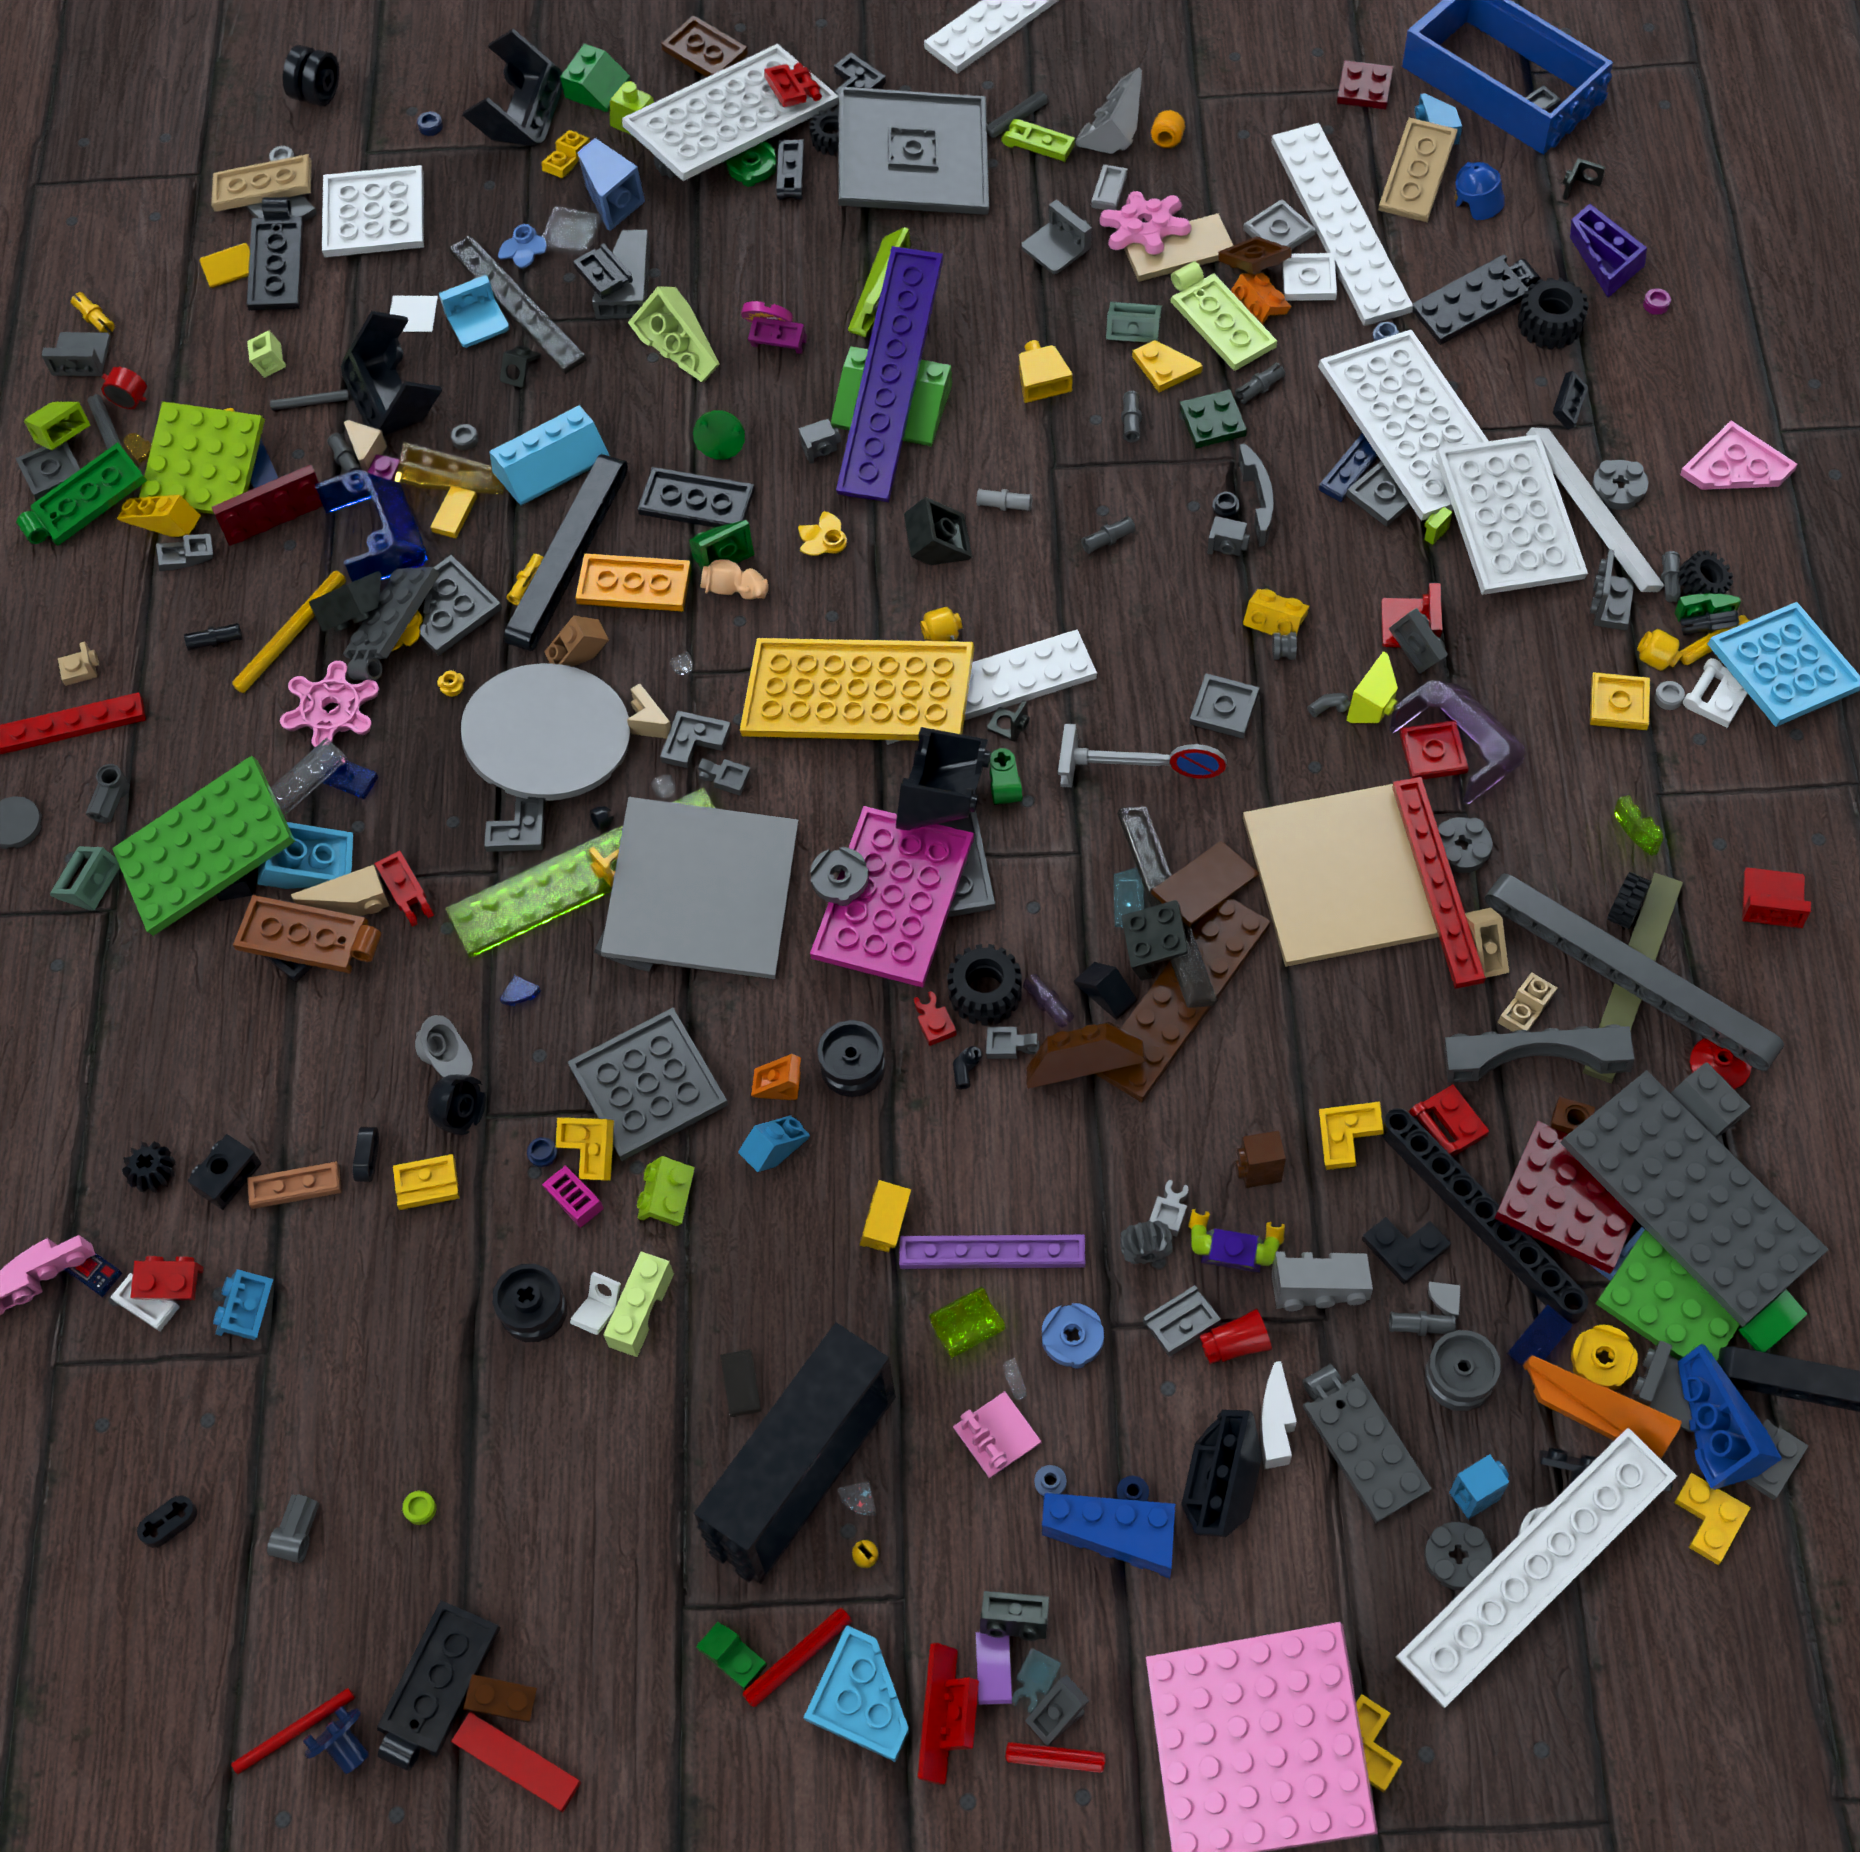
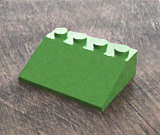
[831,346,952,446]

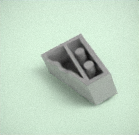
[1271,1252,1373,1311]

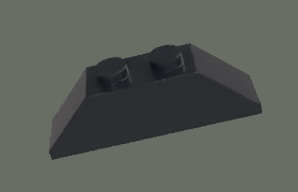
[1181,1409,1262,1537]

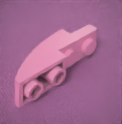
[0,1235,95,1315]

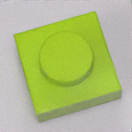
[1424,507,1453,545]

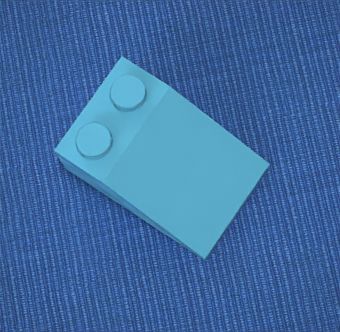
[257,822,353,889]

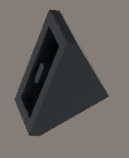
[1074,962,1137,1020]

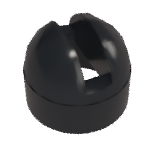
[590,806,614,831]

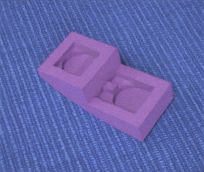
[976,1632,1012,1705]

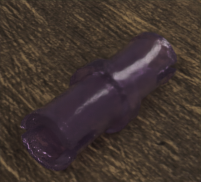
[1023,974,1074,1028]

